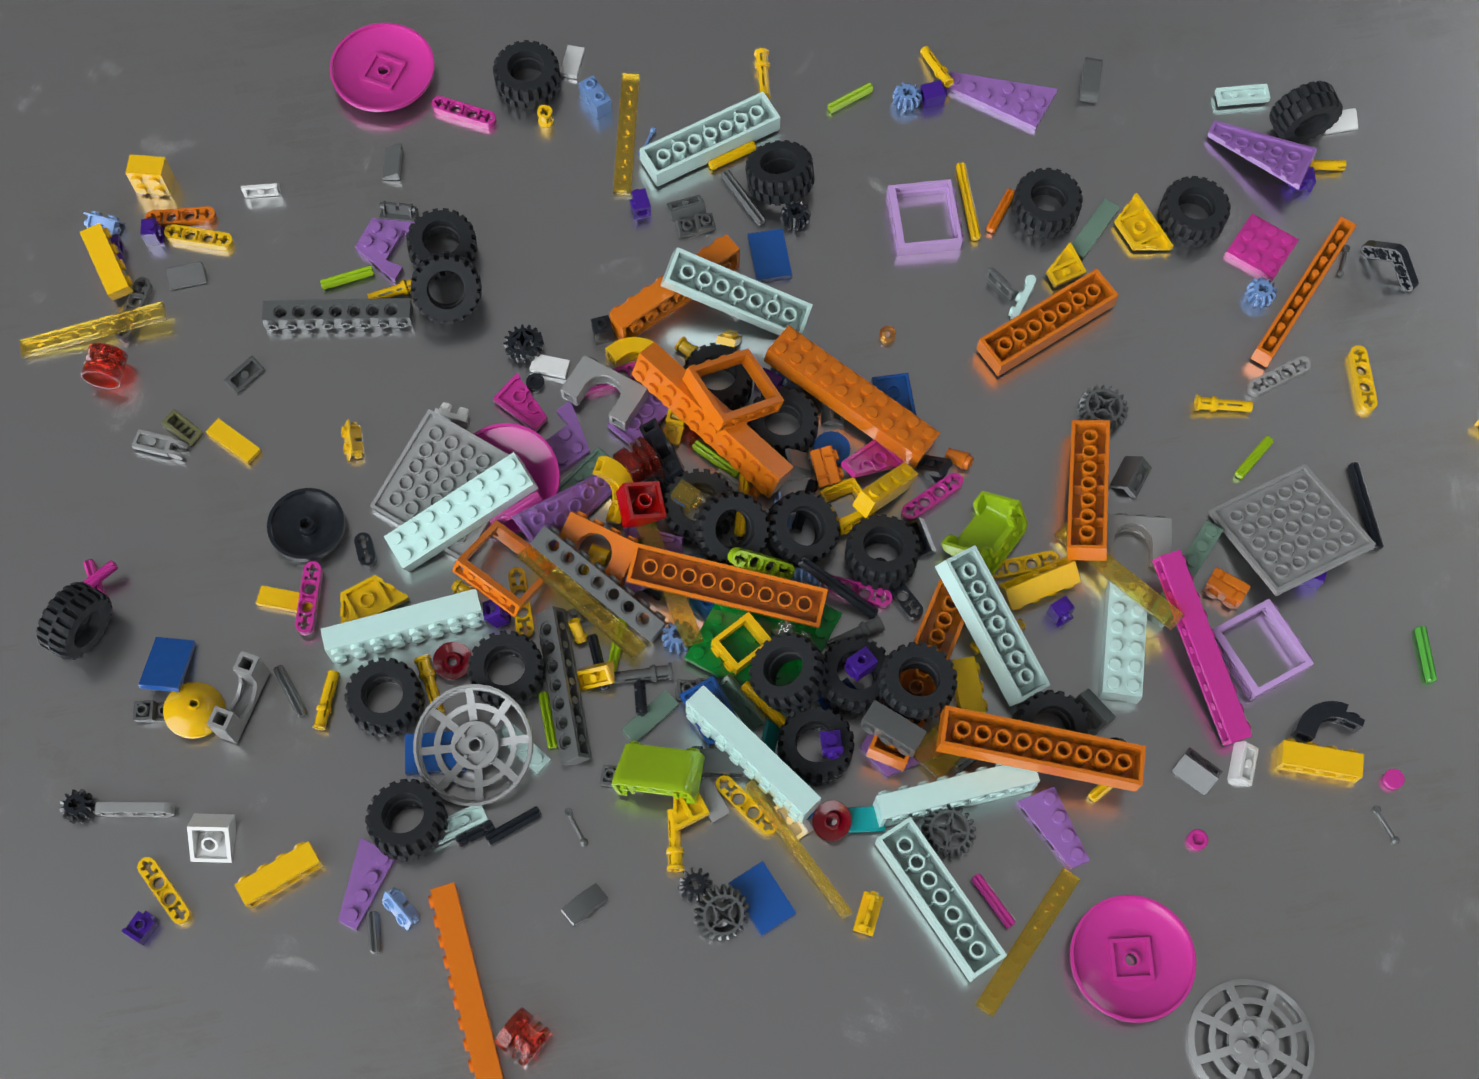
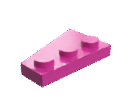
[493,373,548,432]
[841,439,905,478]

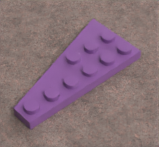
[942,71,1058,131]
[1208,120,1317,190]
[512,475,612,549]

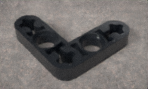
[1361,240,1419,292]

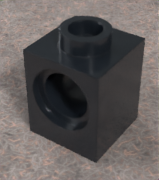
[591,315,614,345]

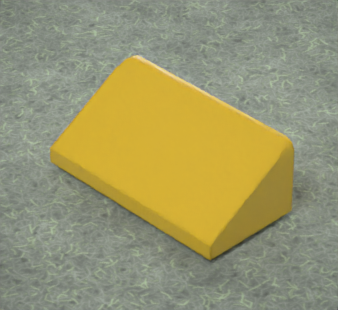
[577,660,615,691]

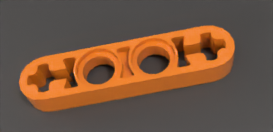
[145,206,217,228]

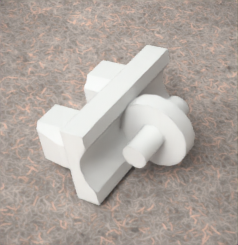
[434,402,470,430]

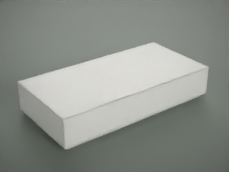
[560,45,585,79]
[530,354,570,379]

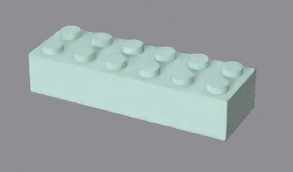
[1098,581,1149,704]

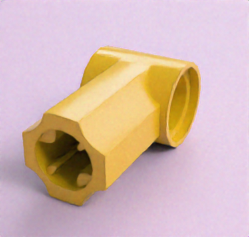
[582,544,611,581]

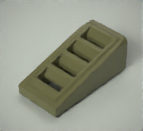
[161,409,204,446]

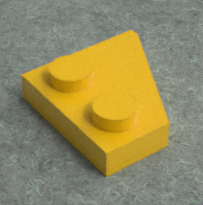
[1046,242,1087,288]

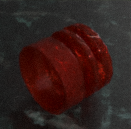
[80,343,128,389]
[613,436,662,482]
[494,1007,551,1066]

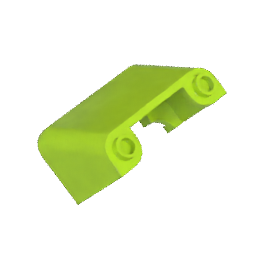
[941,491,1028,575]
[612,741,705,804]

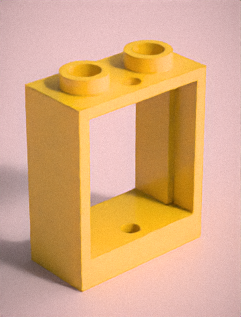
[820,477,875,536]
[711,612,772,675]

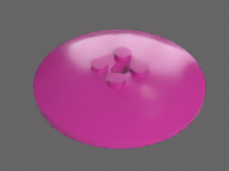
[330,23,435,112]
[474,423,560,534]
[1070,895,1197,1023]

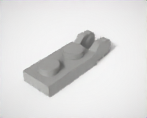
[131,429,189,460]

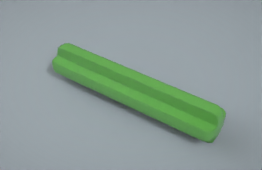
[1415,626,1438,683]

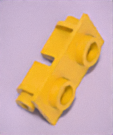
[341,419,364,461]
[853,891,884,937]

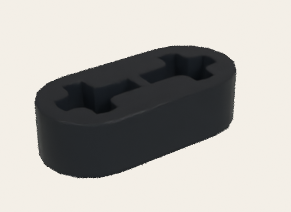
[354,532,377,569]

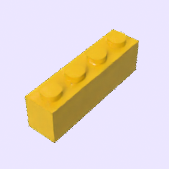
[80,223,134,301]
[852,462,918,518]
[998,556,1081,611]
[951,656,988,713]
[1276,739,1364,782]
[234,841,324,909]

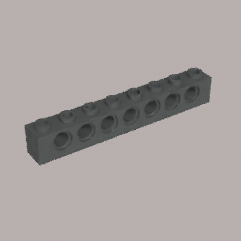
[262,298,413,330]
[530,525,668,642]
[535,606,592,765]

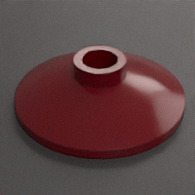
[433,642,471,680]
[812,800,852,841]

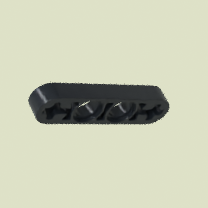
[875,557,923,621]

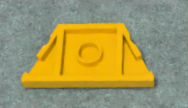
[1114,193,1174,251]
[340,575,410,623]

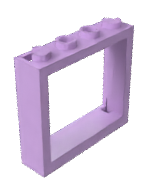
[886,179,964,256]
[1213,599,1314,702]

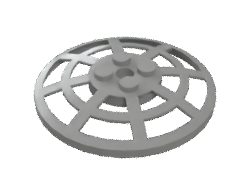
[413,684,533,806]
[1186,979,1315,1079]

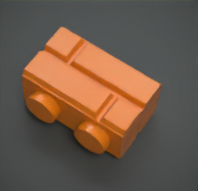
[809,445,844,489]
[1202,567,1251,609]

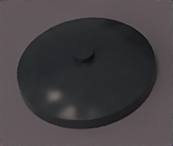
[267,488,346,562]

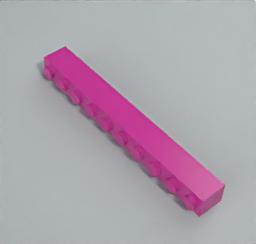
[1152,550,1252,746]

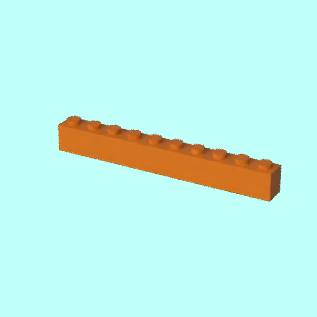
[1250,216,1357,368]
[428,882,505,1079]

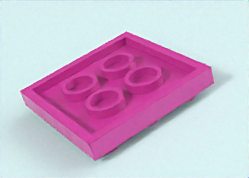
[1225,213,1299,282]

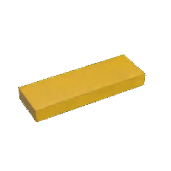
[205,418,262,465]
[256,585,313,613]

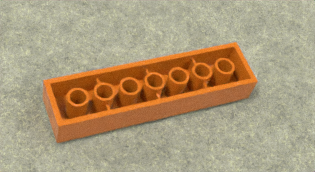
[609,234,740,340]
[976,268,1119,376]
[1067,420,1110,561]

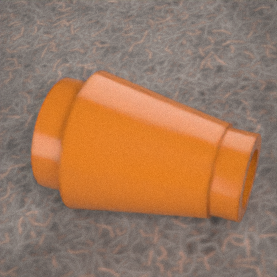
[945,448,974,470]

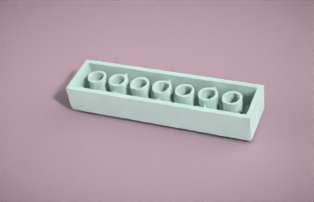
[640,92,780,187]
[660,247,813,336]
[384,452,538,572]
[935,545,1051,706]
[320,589,486,663]
[686,685,821,824]
[872,764,1040,827]
[875,817,1007,982]

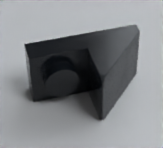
[914,455,953,484]

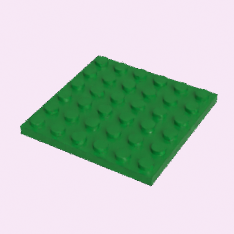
[684,565,842,715]

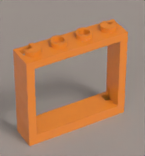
[682,348,784,432]
[452,520,558,617]

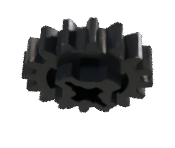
[503,324,544,363]

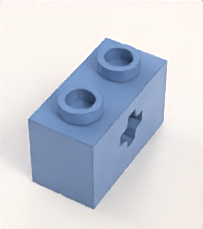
[579,75,613,120]

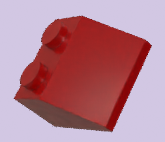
[616,481,667,528]

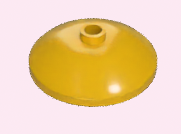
[163,682,225,739]

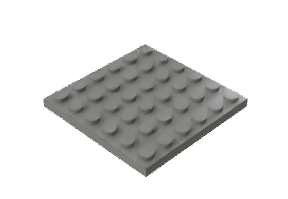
[370,409,525,559]
[1209,464,1376,596]

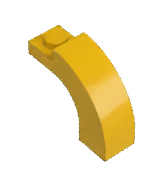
[605,337,653,368]
[592,456,633,524]

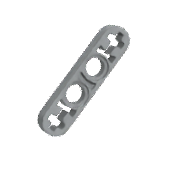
[1247,356,1311,398]
[94,802,176,817]

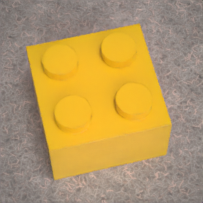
[125,154,175,196]

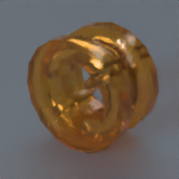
[879,326,896,344]

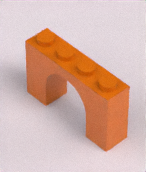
[553,510,639,586]

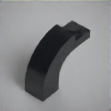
[639,418,685,483]
[1290,701,1365,742]

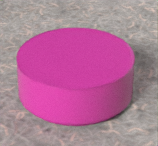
[1382,769,1405,790]
[1186,829,1208,851]

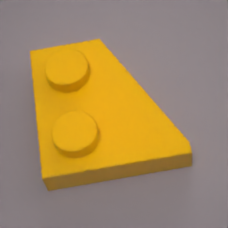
[673,793,710,832]

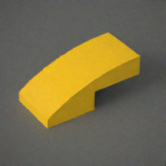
[664,409,685,447]

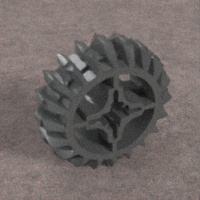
[1077,385,1129,432]
[921,805,976,860]
[694,884,750,941]

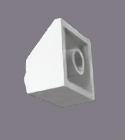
[187,813,236,863]

